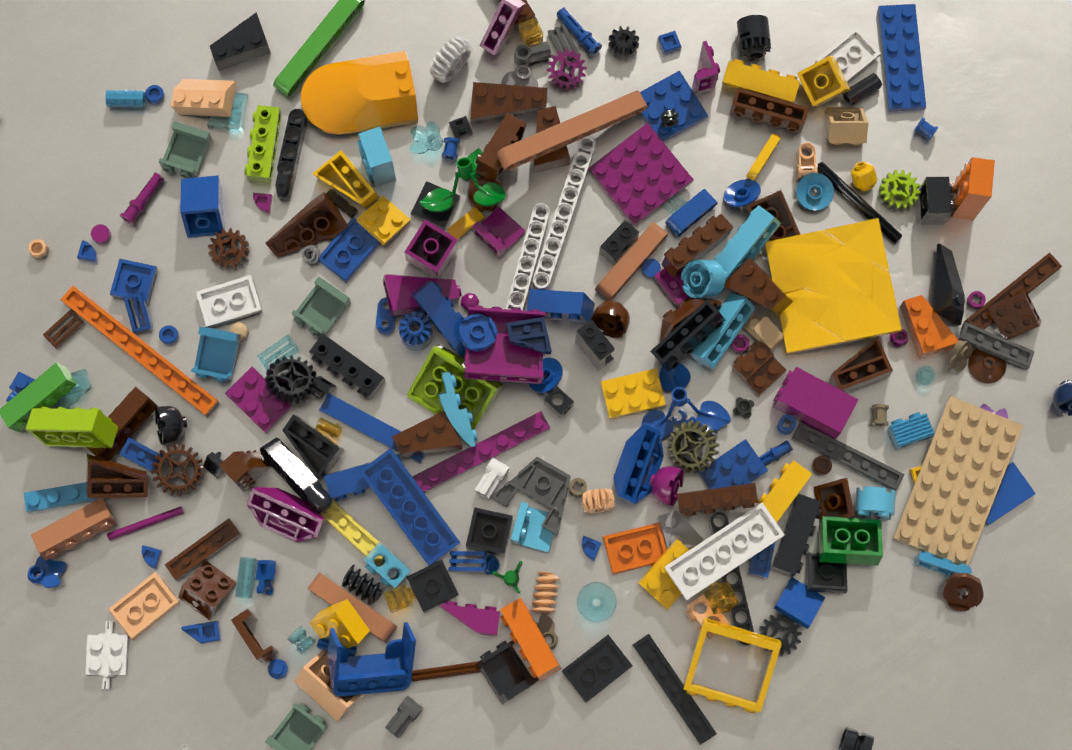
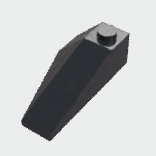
[933,244,965,326]

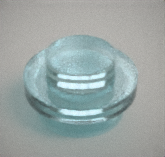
[916,366,936,385]

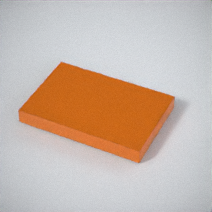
[603,522,667,575]

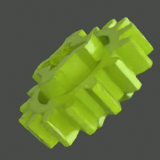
[879,170,921,211]

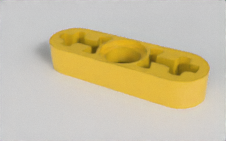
[746,133,782,181]

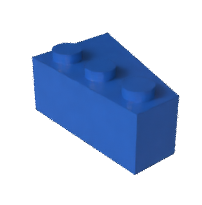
[526,289,595,324]

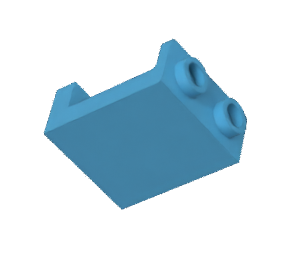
[191,327,241,382]

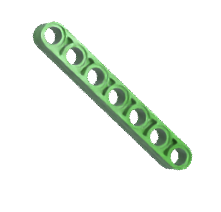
[273,0,365,97]

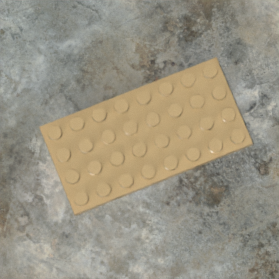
[893,396,1023,566]

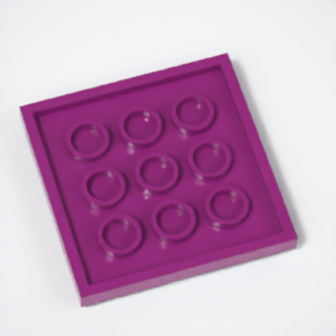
[589,123,694,227]

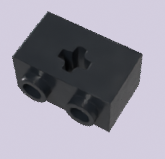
[599,220,639,265]

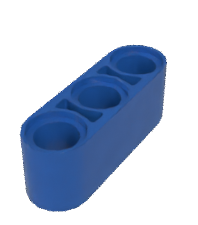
[665,189,718,237]

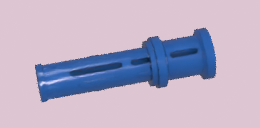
[556,7,602,56]

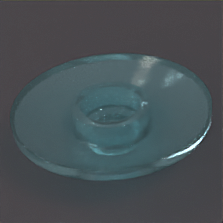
[577,582,617,622]

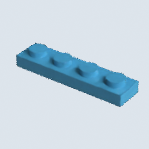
[24,482,105,513]

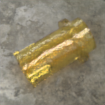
[316,417,342,438]

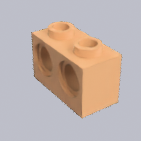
[686,592,730,639]

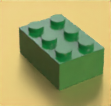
[818,516,883,566]

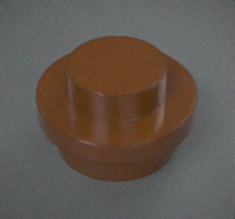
[812,456,832,475]

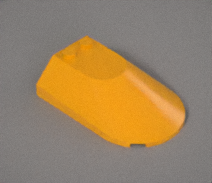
[301,51,418,135]

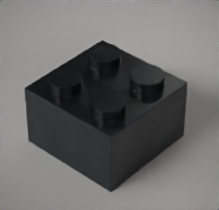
[919,177,954,225]
[466,507,513,557]

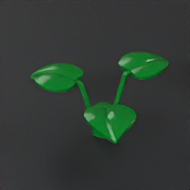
[420,148,506,212]

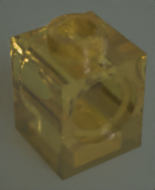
[519,17,543,46]
[704,581,739,614]
[383,584,415,613]

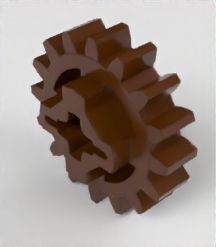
[208,228,250,270]

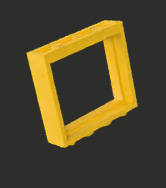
[683,617,781,713]

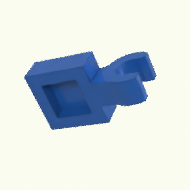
[6,372,35,402]
[255,560,276,595]

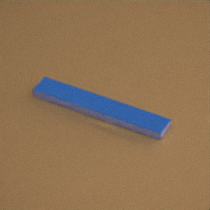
[319,394,426,464]

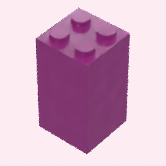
[404,219,458,278]
[773,367,859,439]

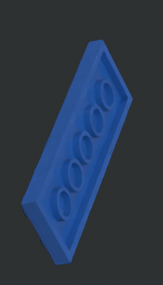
[878,4,926,111]
[359,448,460,566]

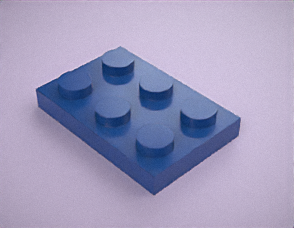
[698,439,768,489]

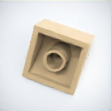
[826,107,869,145]

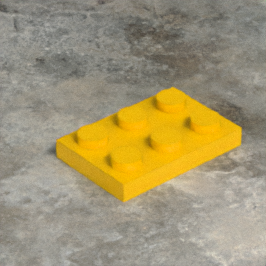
[601,368,666,419]
[638,539,689,610]

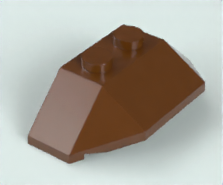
[659,298,722,343]

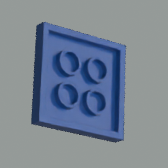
[640,70,708,142]

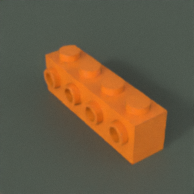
[500,597,562,681]

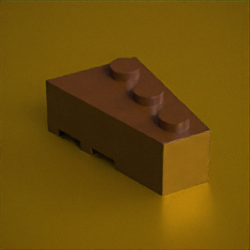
[724,258,793,315]
[219,449,271,492]
[86,454,148,498]

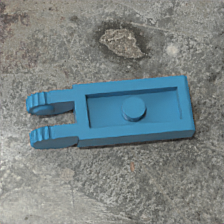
[914,552,972,576]

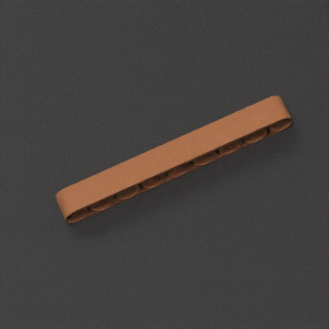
[496,90,648,171]

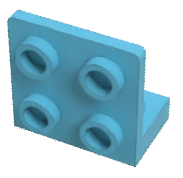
[511,502,554,552]

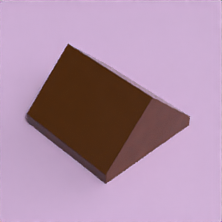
[814,478,855,521]

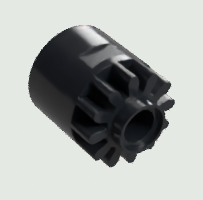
[737,15,771,59]

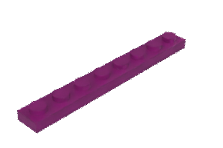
[412,411,550,493]

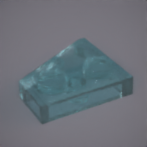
[55,369,92,409]

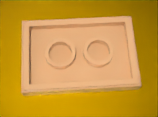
[108,572,180,640]

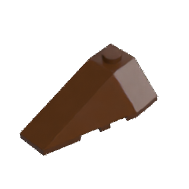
[746,188,801,241]

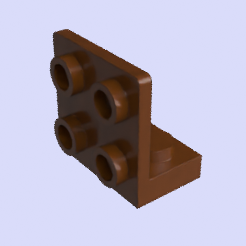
[988,288,1042,340]
[178,561,236,620]

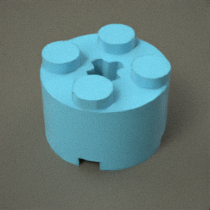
[681,260,727,298]
[855,487,896,520]

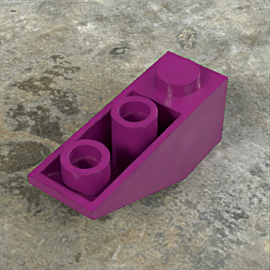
[441,601,500,637]

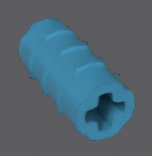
[105,89,146,108]

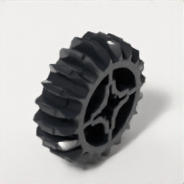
[265,355,316,406]

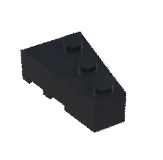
[210,12,271,71]
[282,414,344,481]

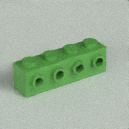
[0,362,77,432]

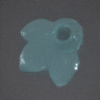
[409,121,443,154]

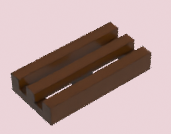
[43,309,85,349]

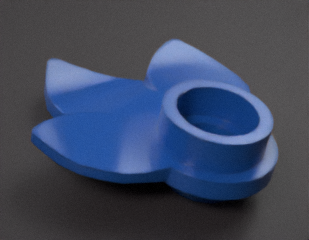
[27,555,67,588]

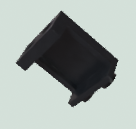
[575,320,615,371]
[477,640,539,705]

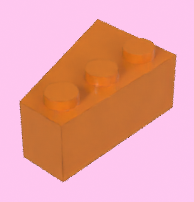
[900,295,959,359]

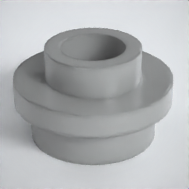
[302,245,320,264]

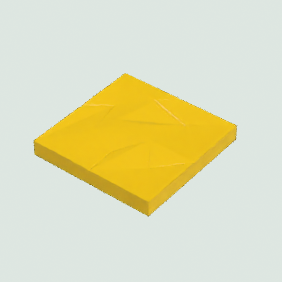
[765,218,902,355]

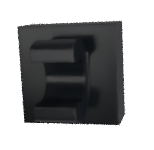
[449,116,473,140]
[312,376,336,399]
[203,452,223,478]

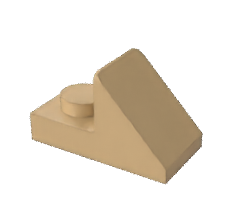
[743,314,784,350]

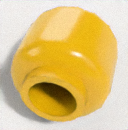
[851,162,878,191]

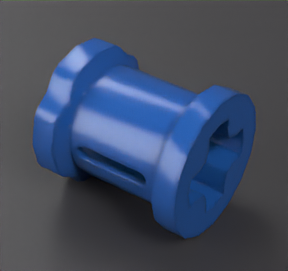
[914,117,939,141]
[442,137,460,160]
[777,415,797,435]

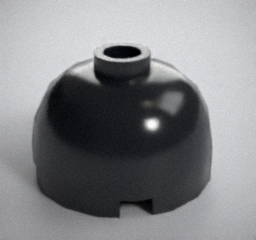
[155,406,187,445]

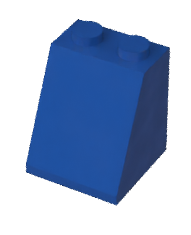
[180,175,225,238]

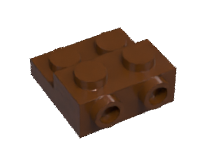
[732,341,786,397]

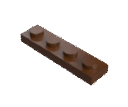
[165,518,241,581]

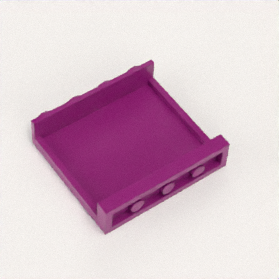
[464,305,546,384]

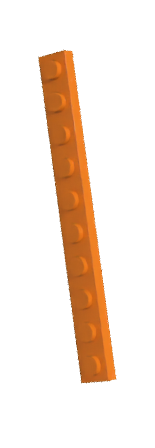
[60,286,219,417]

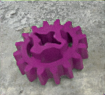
[546,49,587,89]

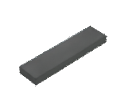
[958,322,1035,370]

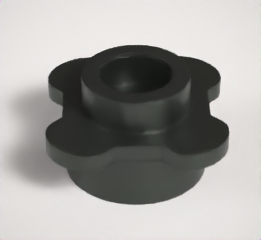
[660,110,679,127]
[733,397,754,418]

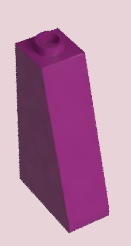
[383,274,462,317]

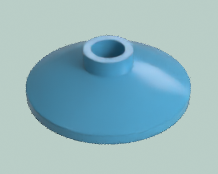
[796,173,834,211]

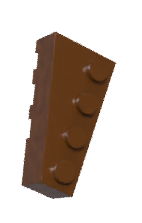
[470,82,548,123]

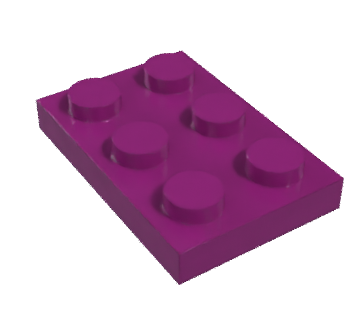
[225,366,293,433]

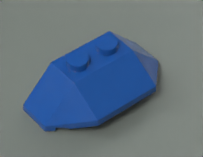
[613,424,664,504]

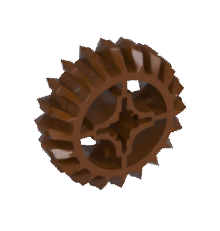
[151,444,204,497]

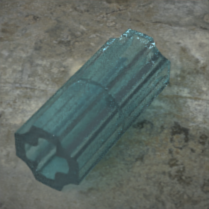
[235,557,257,599]

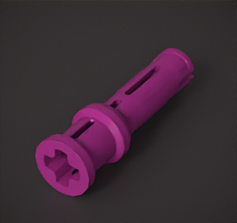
[120,172,164,225]

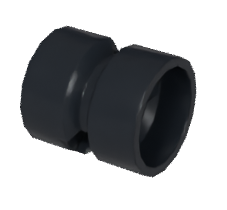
[838,727,874,750]

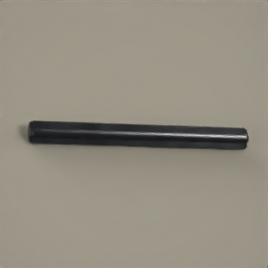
[817,162,902,243]

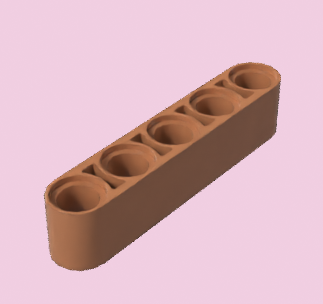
[595,222,668,301]
[307,573,397,643]

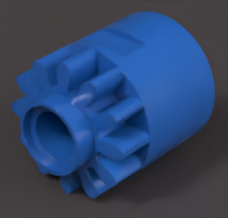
[398,311,433,351]

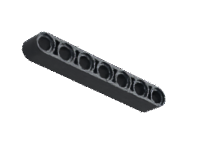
[709,512,754,647]

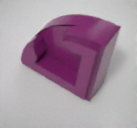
[253,193,273,214]

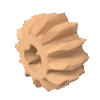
[582,488,615,513]

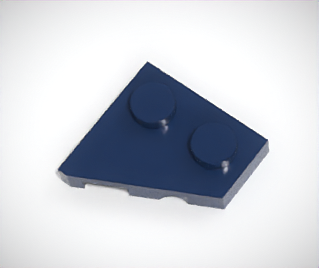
[506,317,552,354]

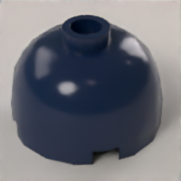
[1053,380,1072,416]

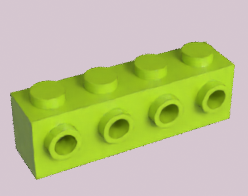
[244,105,282,184]

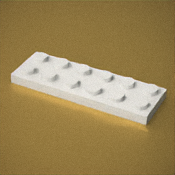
[664,503,784,601]

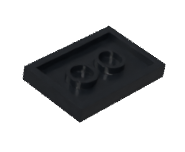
[561,634,633,703]

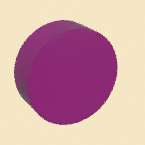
[91,224,111,244]

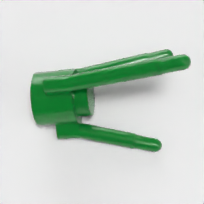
[492,561,523,593]

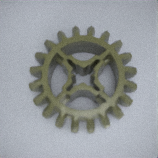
[667,420,720,473]

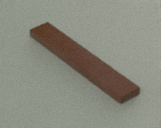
[964,252,1062,330]

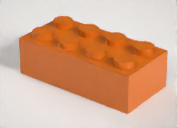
[951,157,995,220]

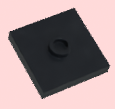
[410,181,460,230]
[806,552,848,594]
[407,560,459,613]

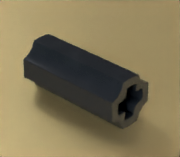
[842,73,882,106]

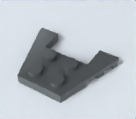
[492,457,571,535]

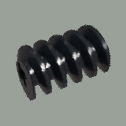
[342,564,386,606]

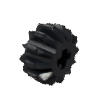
[608,26,639,58]

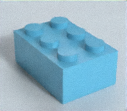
[357,127,396,186]

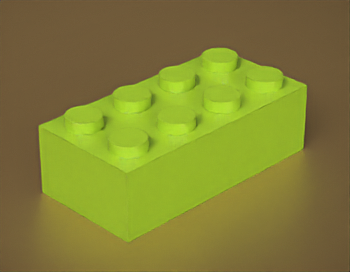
[25,407,118,448]

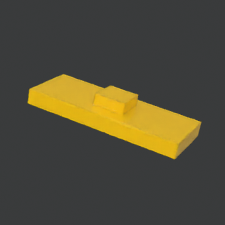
[446,207,485,240]

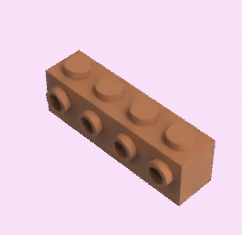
[31,498,117,561]

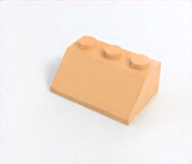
[171,79,237,117]
[293,650,363,721]

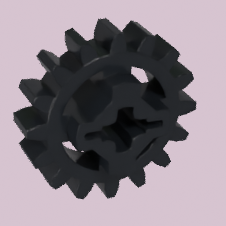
[759,613,802,657]

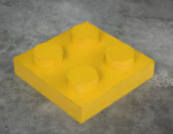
[357,195,411,246]

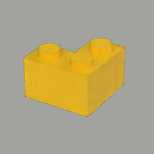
[309,599,370,648]

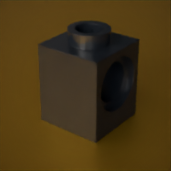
[544,386,574,419]

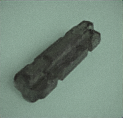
[326,189,358,218]

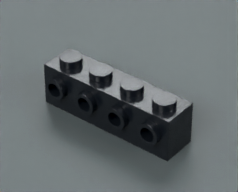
[650,299,725,372]
[309,334,386,399]
[771,494,822,577]

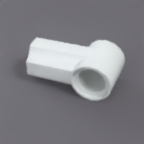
[475,458,510,499]

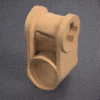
[796,142,818,180]

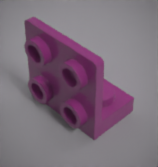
[692,41,720,94]
[472,207,525,258]

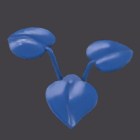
[641,363,731,440]

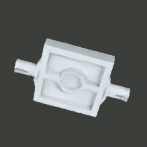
[85,621,129,690]

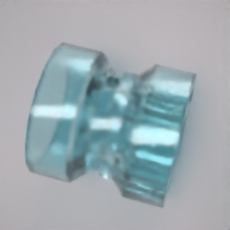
[288,626,315,654]

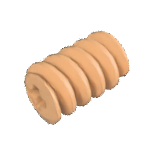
[531,571,561,614]

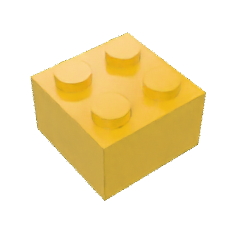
[797,56,850,107]

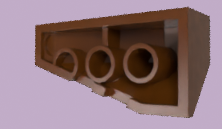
[265,192,349,258]

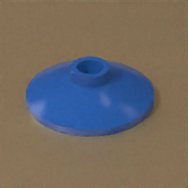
[724,179,761,207]
[529,358,563,393]

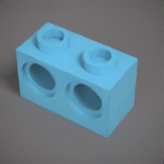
[363,543,411,588]

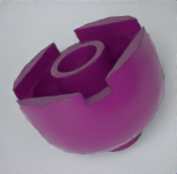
[650,466,684,506]

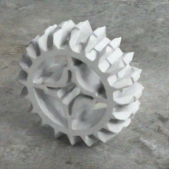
[430,36,472,83]

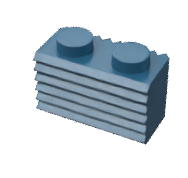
[887,412,935,450]

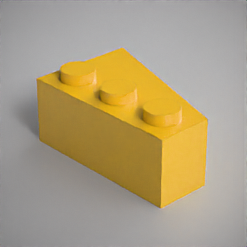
[312,150,380,209]

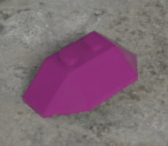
[247,487,324,542]

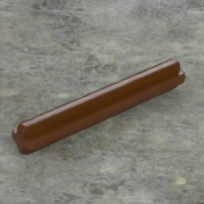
[411,661,481,682]

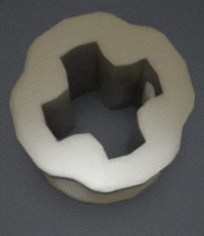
[871,404,889,427]
[569,478,587,498]

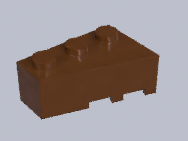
[533,106,570,173]
[475,113,527,182]
[829,336,893,393]
[392,411,462,458]

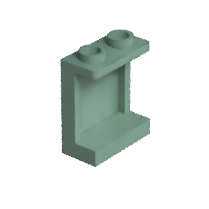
[159,121,212,178]
[292,277,351,337]
[265,703,328,750]

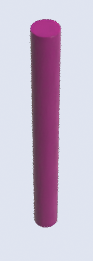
[107,506,184,541]

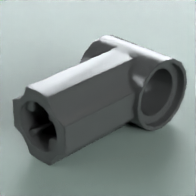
[514,41,551,66]
[385,696,423,738]

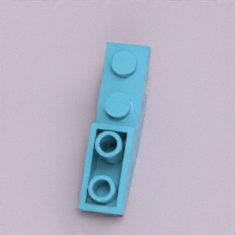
[438,371,478,447]

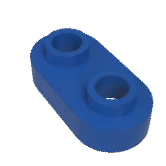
[376,297,396,336]

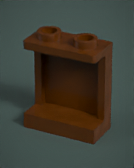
[231,609,279,663]

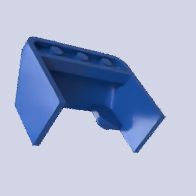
[327,622,416,696]

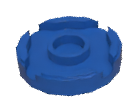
[458,313,497,352]

